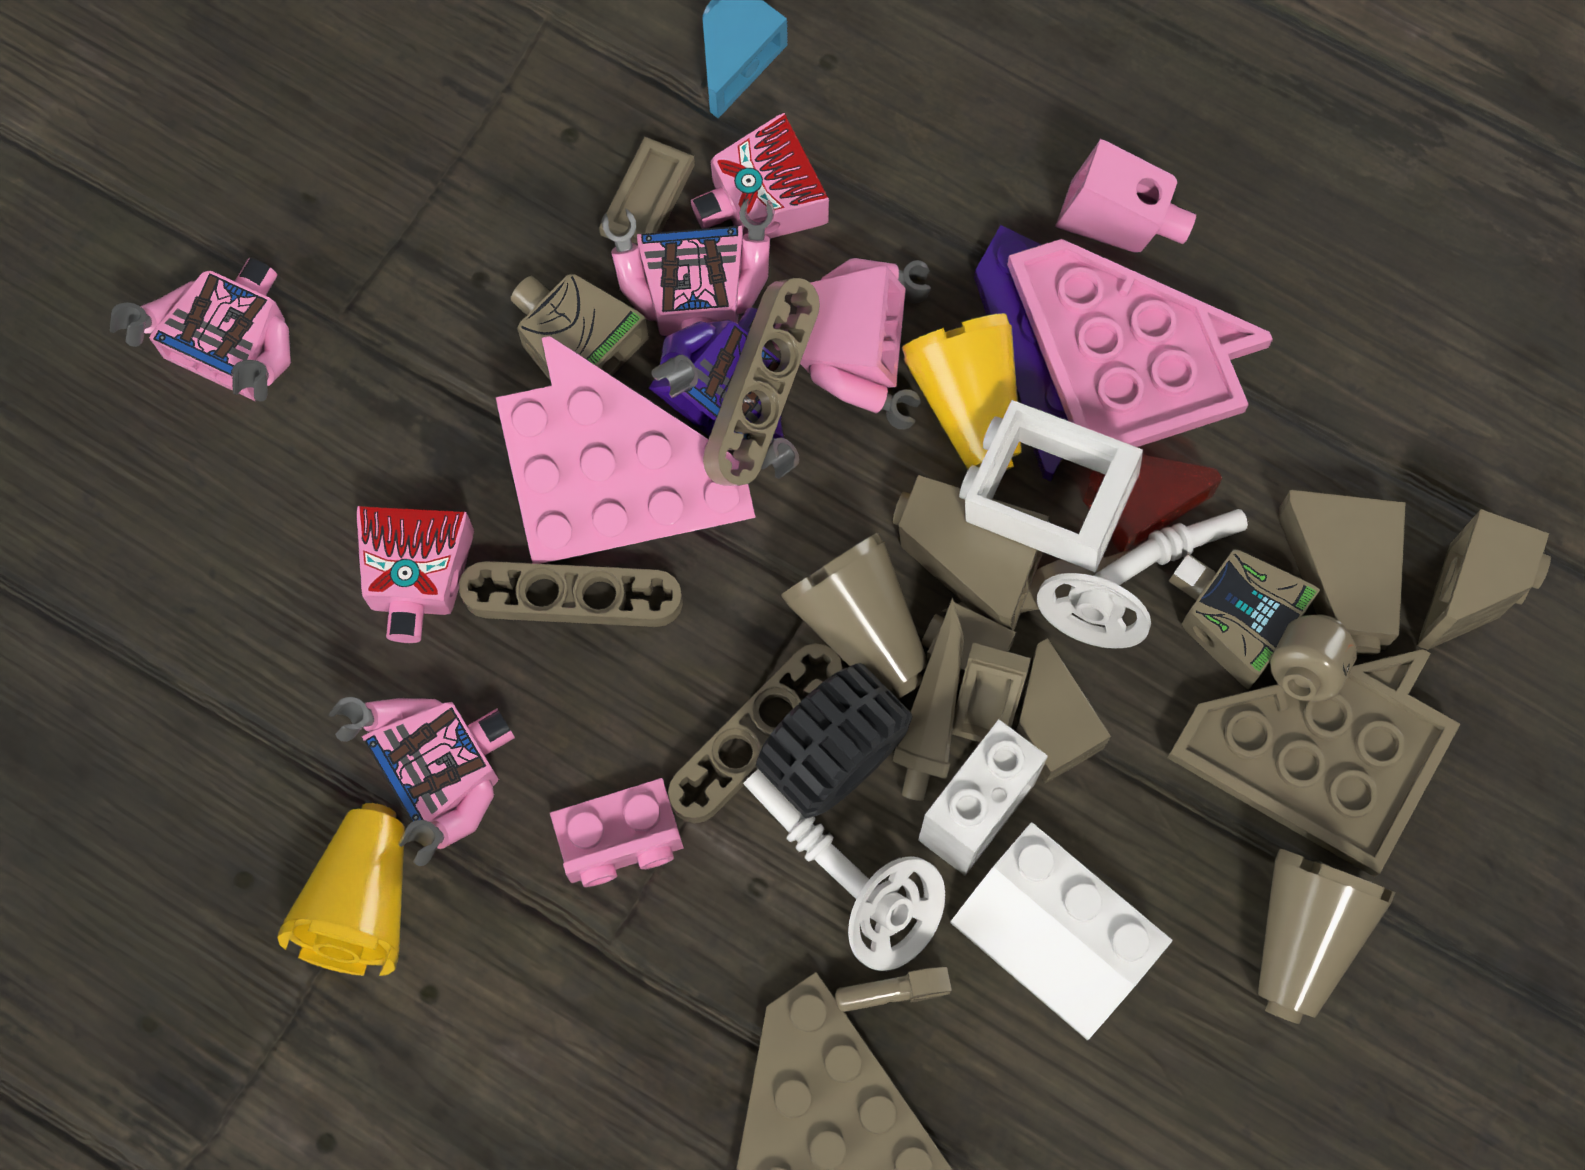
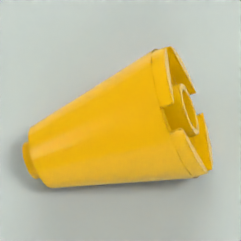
[902,313,1022,470]
[277,803,405,976]

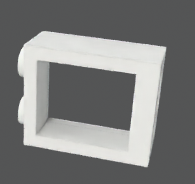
[959,400,1143,572]
[918,719,1048,876]

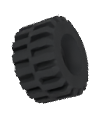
[756,663,913,818]

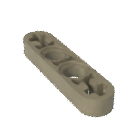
[703,278,820,486]
[459,561,683,627]
[668,643,842,823]

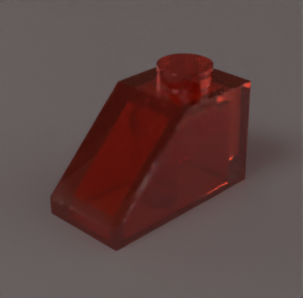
[1083,455,1223,553]

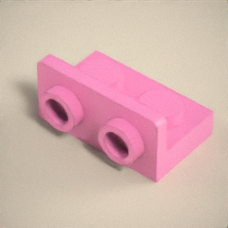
[550,778,683,887]

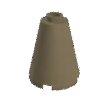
[781,532,928,699]
[1258,848,1395,1024]

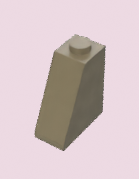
[893,475,1049,631]
[1279,490,1406,655]

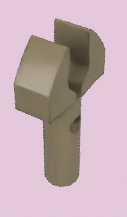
[835,967,952,1012]

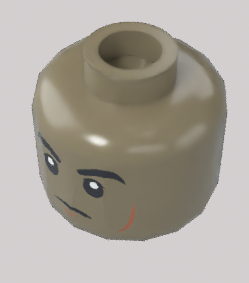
[1270,615,1357,702]

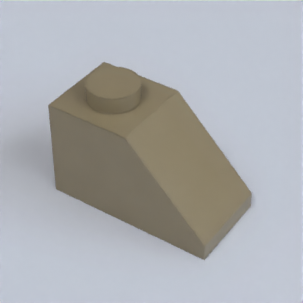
[1015,638,1111,784]

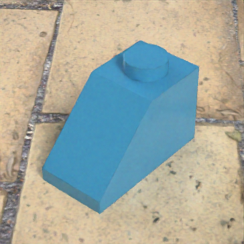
[703,0,787,118]

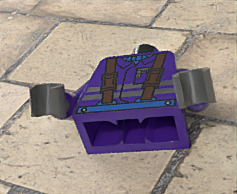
[649,308,799,479]

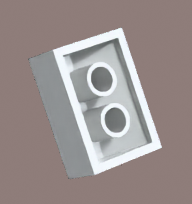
[950,822,1173,1040]

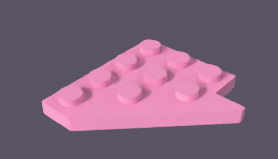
[1007,239,1273,447]
[496,336,755,564]

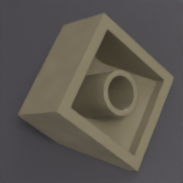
[1417,509,1551,650]

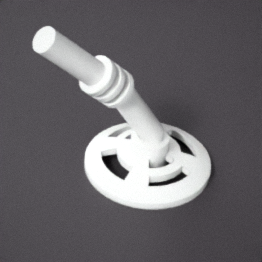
[1037,509,1248,648]
[743,769,945,971]

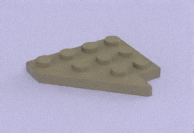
[1167,649,1460,877]
[737,972,952,1170]

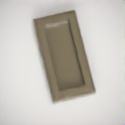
[599,137,695,245]
[952,643,1031,742]

